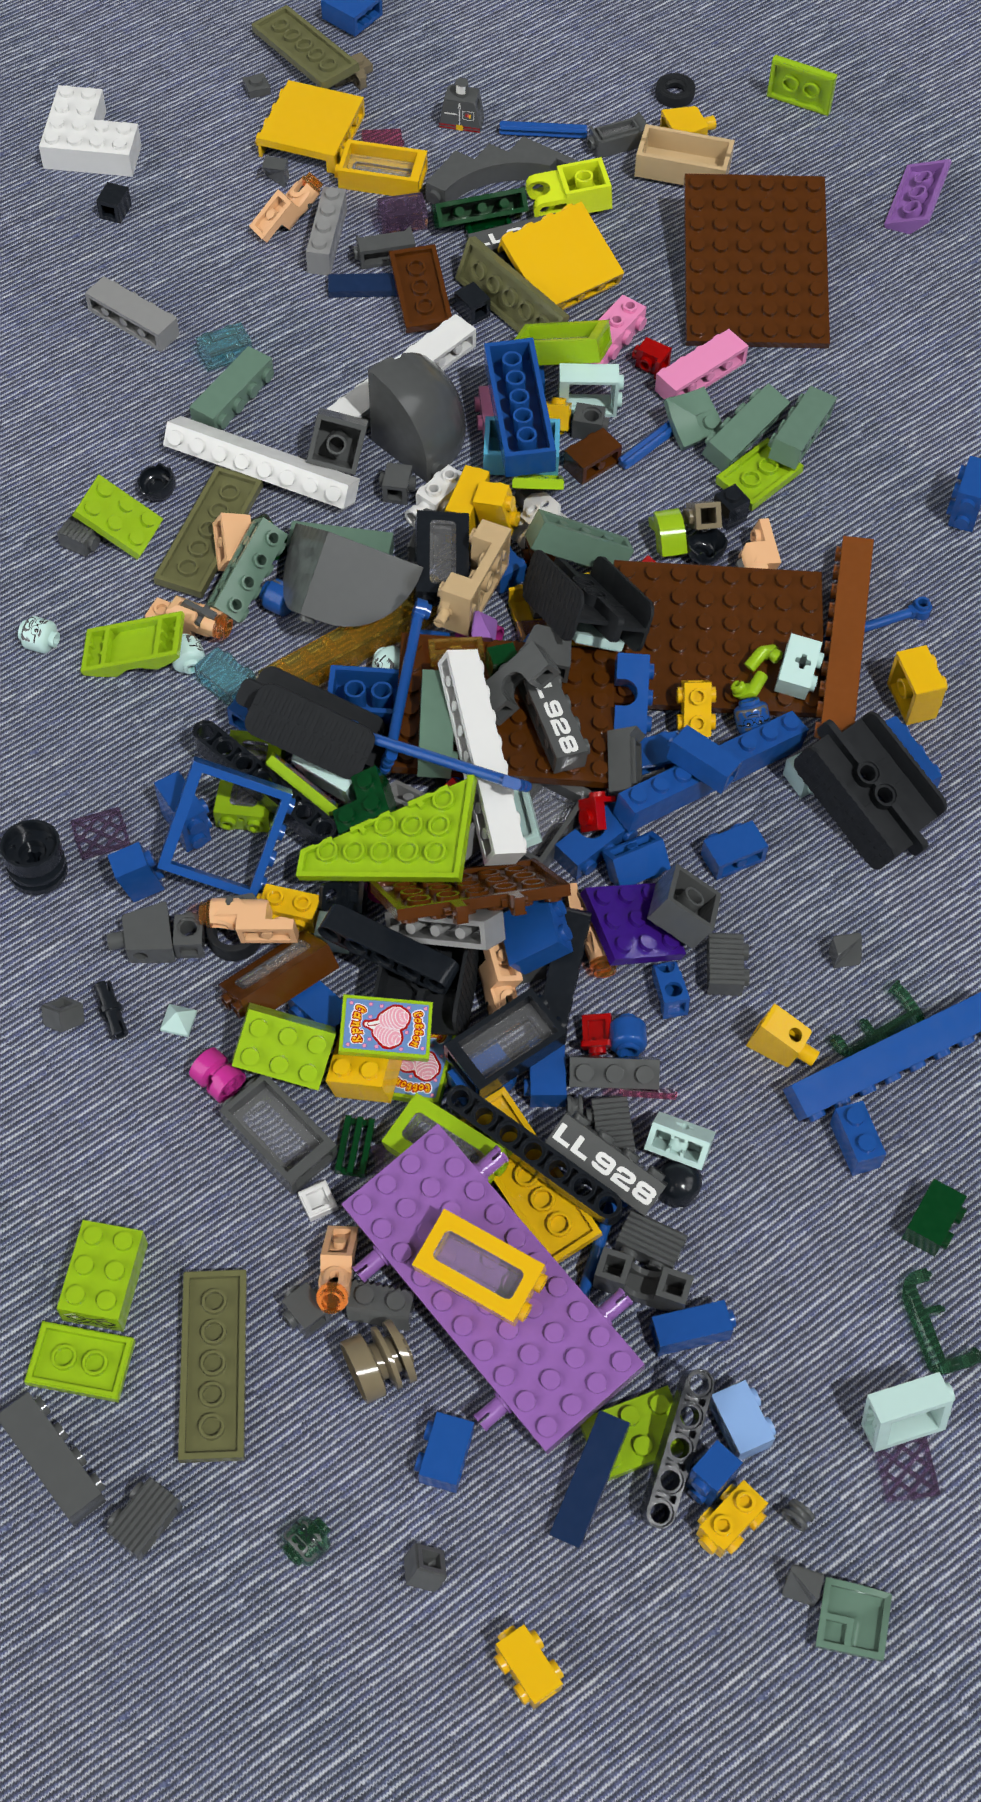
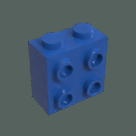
[321,0,383,37]
[946,456,981,532]
[154,770,212,852]
[503,900,573,975]

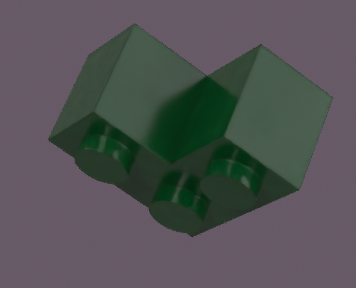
[332,765,398,835]

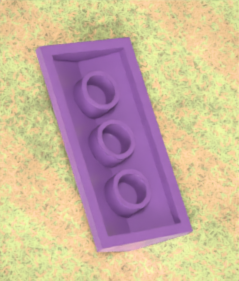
[884,159,952,234]

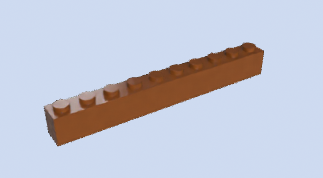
[814,536,874,740]

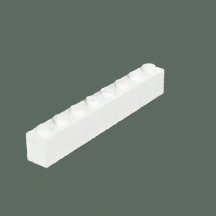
[316,314,476,427]
[163,416,360,509]
[437,649,527,866]

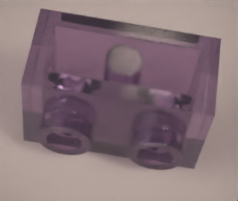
[376,192,428,234]

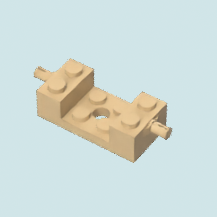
[433,519,512,637]

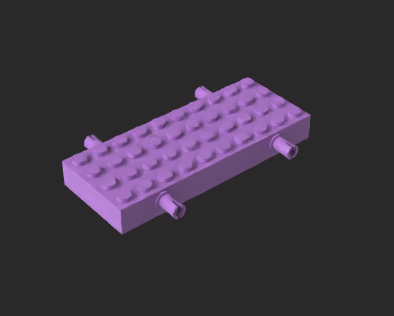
[341,1124,645,1455]

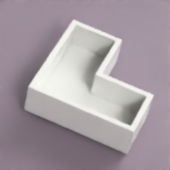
[39,85,142,177]

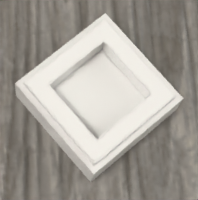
[298,1180,338,1222]

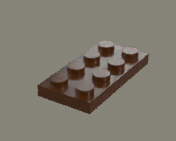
[389,244,452,333]

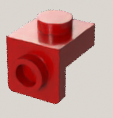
[578,791,616,833]
[581,1013,612,1055]

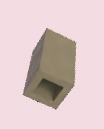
[682,500,722,530]

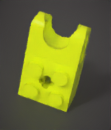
[525,157,612,217]

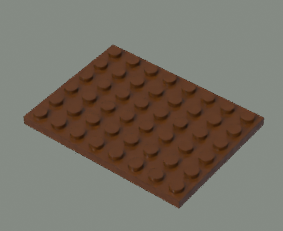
[684,173,830,349]
[613,560,824,718]
[391,633,615,789]

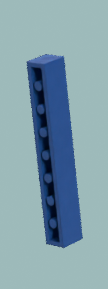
[613,711,809,833]
[782,992,981,1123]

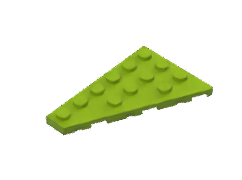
[296,775,477,882]

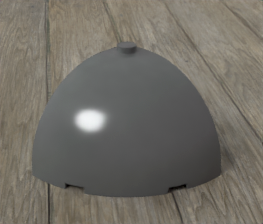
[368,352,466,483]
[283,523,423,627]

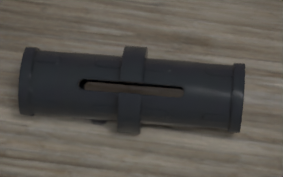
[93,980,129,1040]

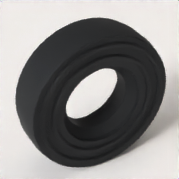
[655,73,695,108]

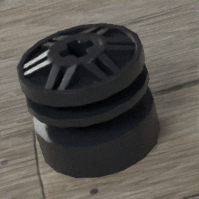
[0,819,68,895]

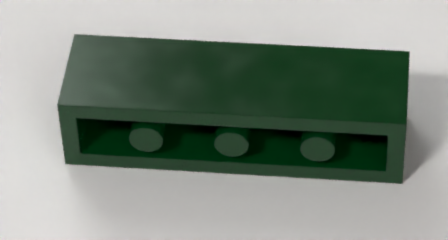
[430,187,529,229]

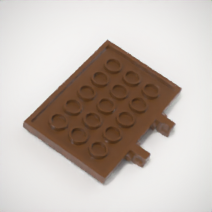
[370,858,571,925]

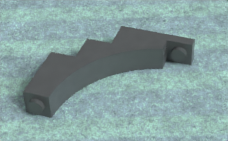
[426,136,579,204]

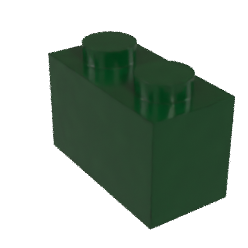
[902,1179,967,1257]

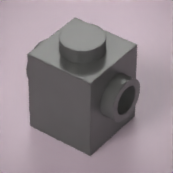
[379,462,416,505]
[281,1282,331,1339]

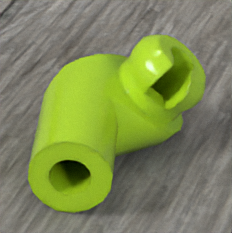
[744,644,783,672]
[731,671,768,699]

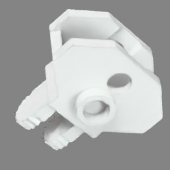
[511,492,568,549]

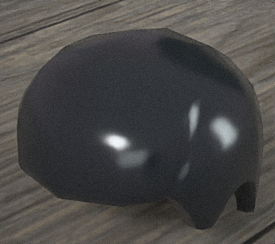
[137,463,176,501]
[687,528,728,565]
[658,1159,702,1208]

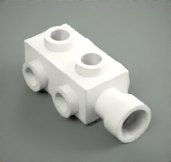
[405,464,462,527]

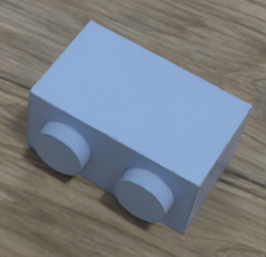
[709,1380,776,1460]

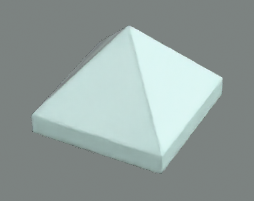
[160,1004,197,1037]

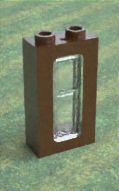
[218,929,340,1019]

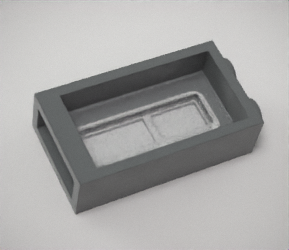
[520,783,592,867]
[219,1075,338,1195]

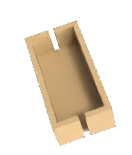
[634,124,735,185]

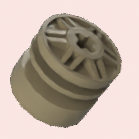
[340,1319,417,1404]

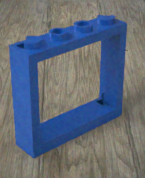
[157,756,296,897]

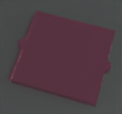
[362,129,404,147]
[619,1088,677,1100]

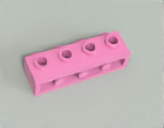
[583,295,647,364]
[655,329,748,400]

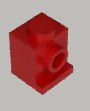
[632,337,672,379]

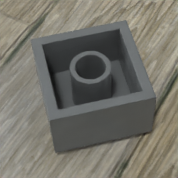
[306,407,368,475]
[647,863,722,949]

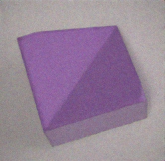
[471,611,498,642]

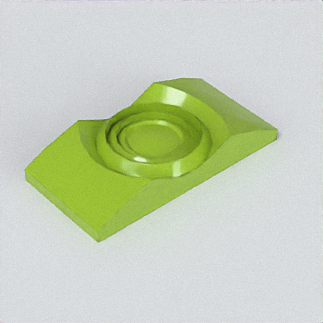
[81,611,185,677]

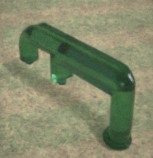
[829,980,925,1057]
[902,1268,981,1376]

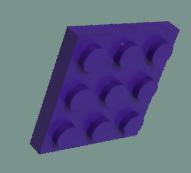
[580,883,686,966]

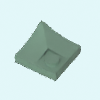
[664,387,723,451]
[815,1577,892,1662]

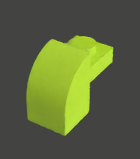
[648,508,688,557]

